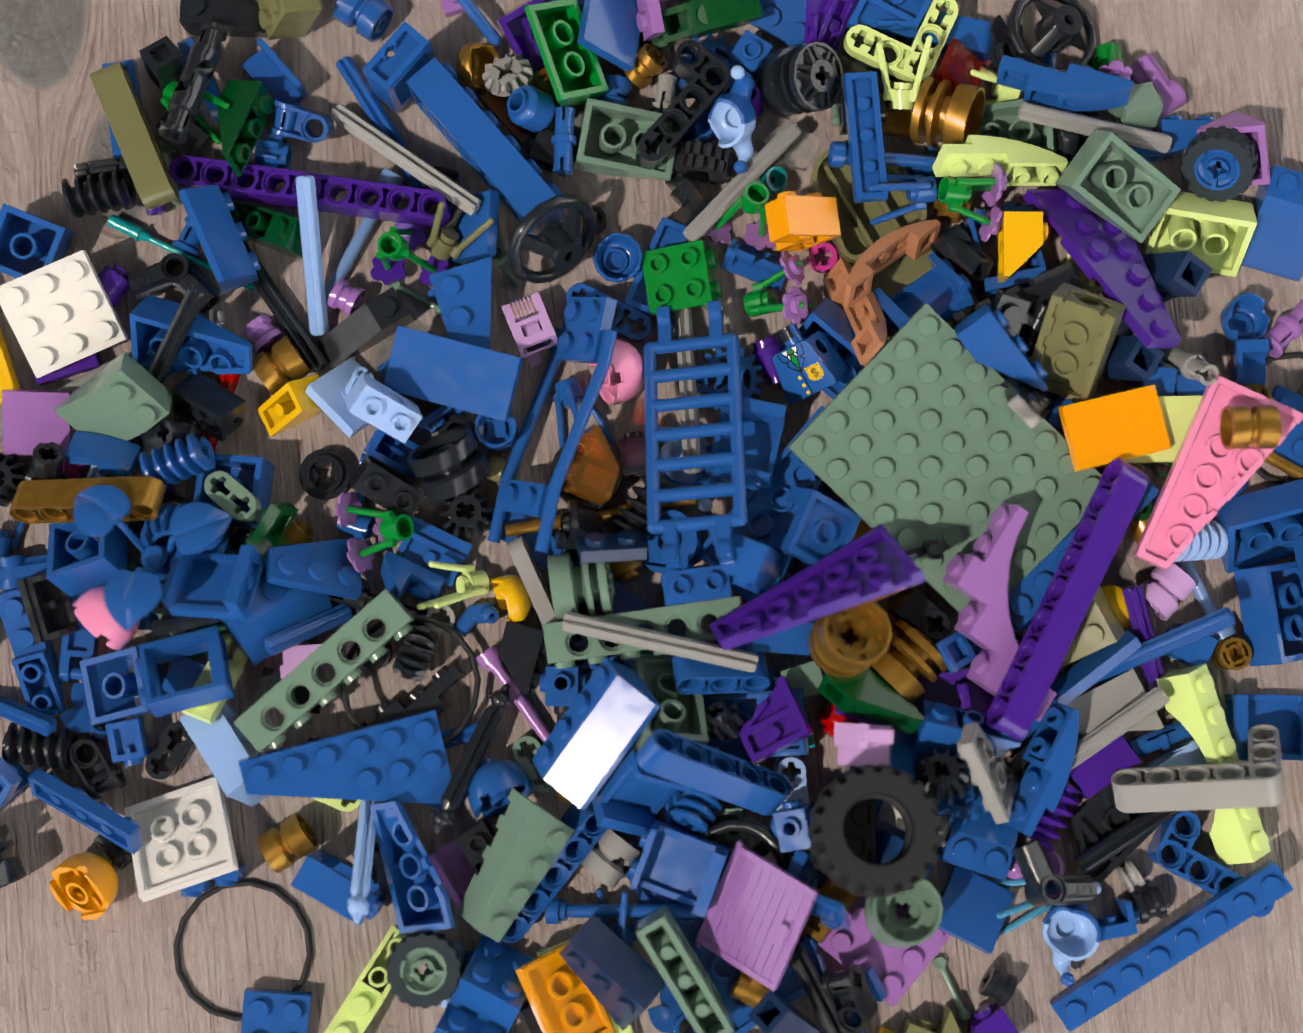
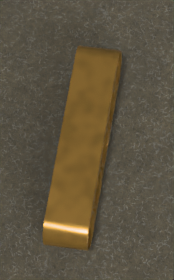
[9,476,166,524]

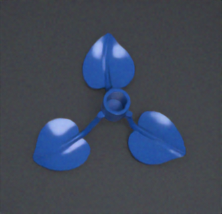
[73,485,232,631]

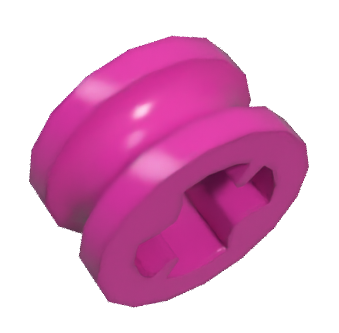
[808,242,838,274]

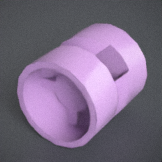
[1140,563,1196,621]

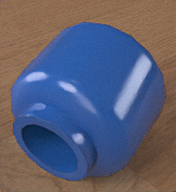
[507,85,555,132]

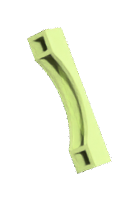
[1156,664,1271,865]

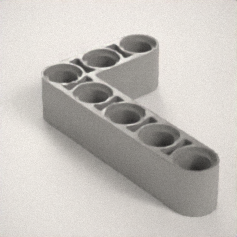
[1111,724,1285,813]

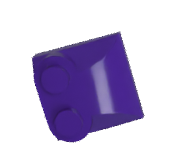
[496,0,557,74]

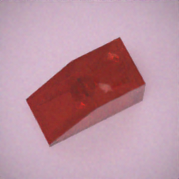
[934,37,982,93]

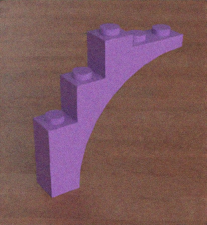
[942,502,1056,722]

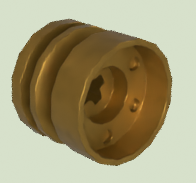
[910,76,985,147]
[808,600,892,678]
[869,619,948,704]

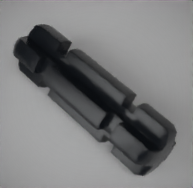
[74,157,128,182]

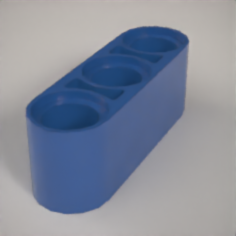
[672,649,770,695]

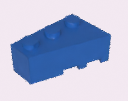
[429,256,491,349]

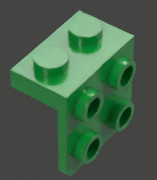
[642,240,723,315]

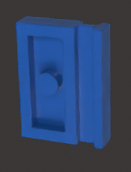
[396,517,473,587]

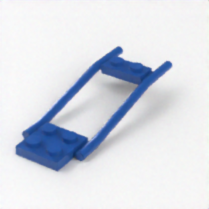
[487,297,618,553]

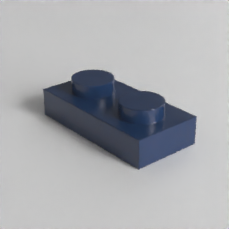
[576,530,647,564]

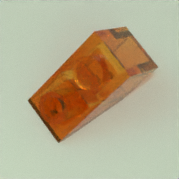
[564,424,620,505]

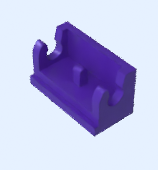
[1068,736,1141,799]

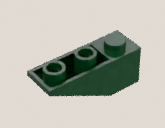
[217,80,275,176]
[230,199,321,260]
[817,668,925,736]

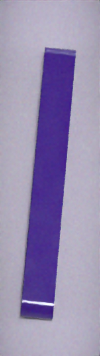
[169,155,452,228]
[986,458,1149,740]

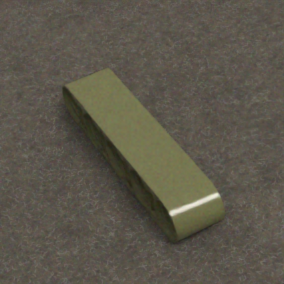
[90,61,178,211]

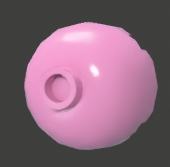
[589,339,644,405]
[72,586,140,651]

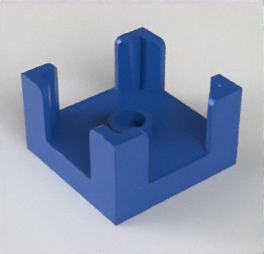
[766,486,861,568]

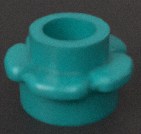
[758,164,788,196]

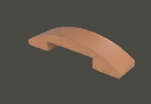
[843,219,941,309]
[823,257,887,366]

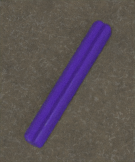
[1122,585,1165,707]

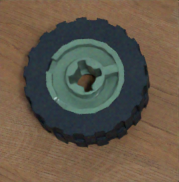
[386,931,462,1009]

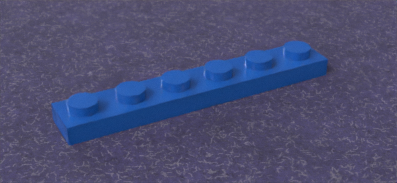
[1007,480,1160,630]

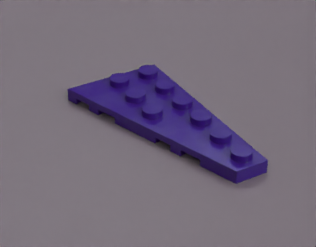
[1023,189,1181,348]
[709,524,926,651]

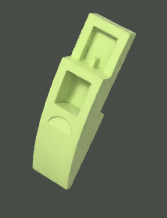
[932,135,1068,186]
[324,925,407,1033]

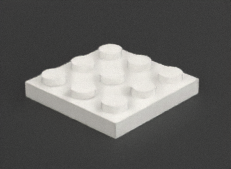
[0,250,128,378]
[124,777,239,902]

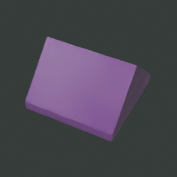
[1197,111,1271,186]

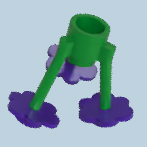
[370,222,450,287]

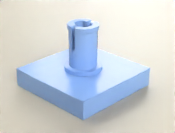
[305,357,374,438]

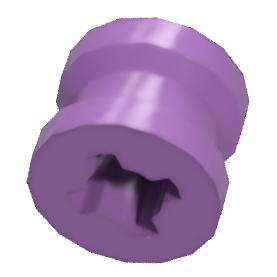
[327,278,366,316]
[242,314,284,353]

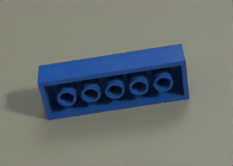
[405,57,565,235]

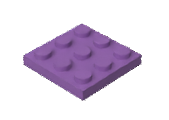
[816,895,951,1007]

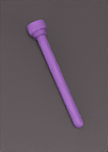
[476,644,551,744]

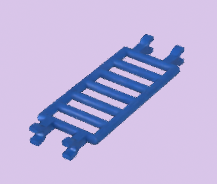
[644,300,747,569]

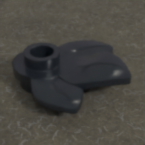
[990,15,1023,69]

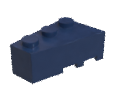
[559,914,666,1031]

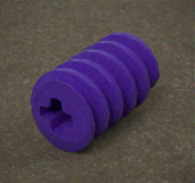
[1022,784,1083,852]

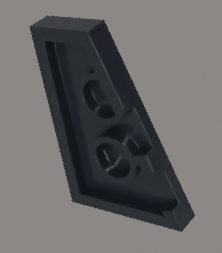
[811,771,877,870]

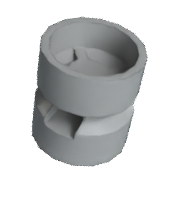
[581,828,642,889]

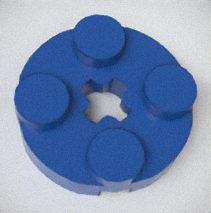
[643,509,701,574]

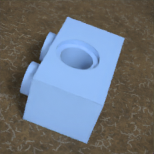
[344,373,423,444]

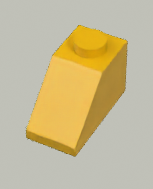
[998,211,1048,283]
[257,374,322,437]

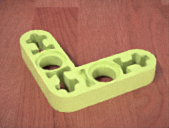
[844,0,959,84]

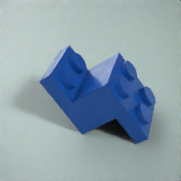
[434,934,534,1033]

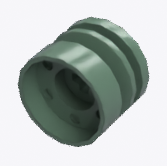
[548,552,615,622]
[863,879,943,949]

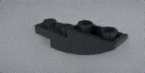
[355,665,465,729]

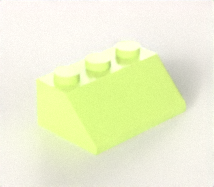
[1142,191,1257,277]

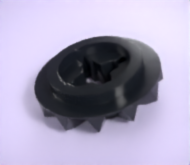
[299,449,351,500]

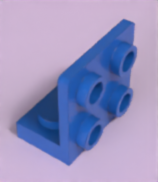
[787,850,851,930]

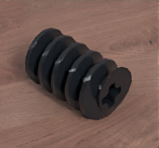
[61,169,136,218]
[611,475,672,538]
[2,722,78,770]

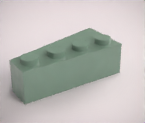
[457,788,575,943]

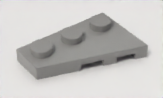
[957,722,1017,824]

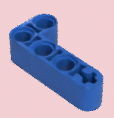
[1148,811,1274,917]

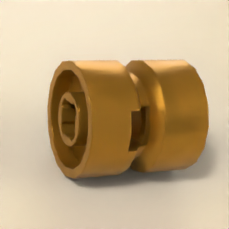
[252,336,310,395]
[1219,405,1281,449]
[257,812,319,873]

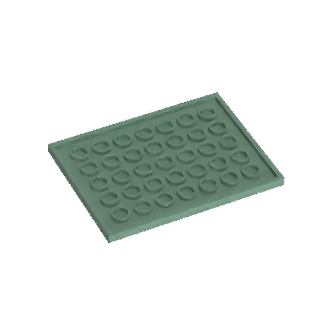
[788,303,1102,614]

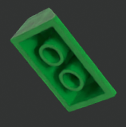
[524,0,609,108]

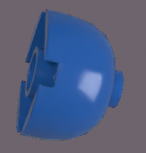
[466,757,534,818]

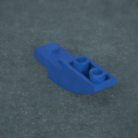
[996,55,1134,112]
[1128,115,1215,163]
[0,587,66,716]
[1004,700,1079,837]

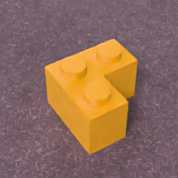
[765,191,841,252]

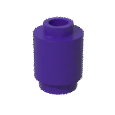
[98,264,130,308]

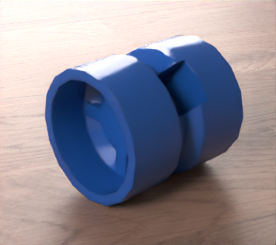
[333,0,394,42]
[474,412,520,453]

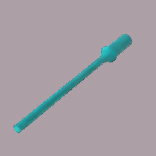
[107,214,255,291]

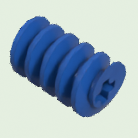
[139,433,216,487]
[669,789,727,833]

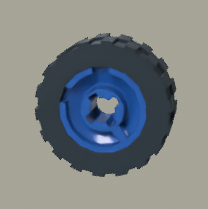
[1181,126,1258,202]

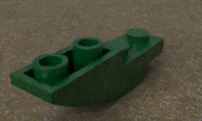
[639,0,764,50]
[228,502,299,579]

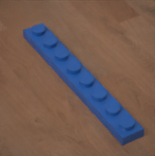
[1049,859,1294,1032]

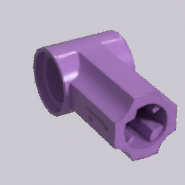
[1129,53,1186,121]

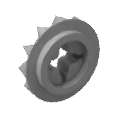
[482,53,533,97]

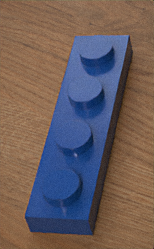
[842,71,889,203]
[27,767,143,854]

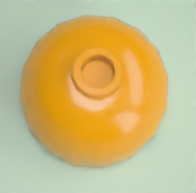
[50,852,119,920]

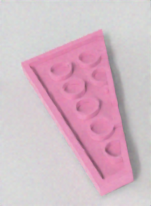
[1133,375,1303,569]

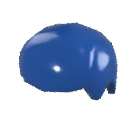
[593,232,643,283]
[1220,293,1271,343]

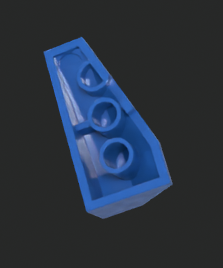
[129,295,253,375]
[370,800,455,934]

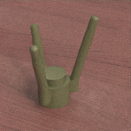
[426,201,494,261]

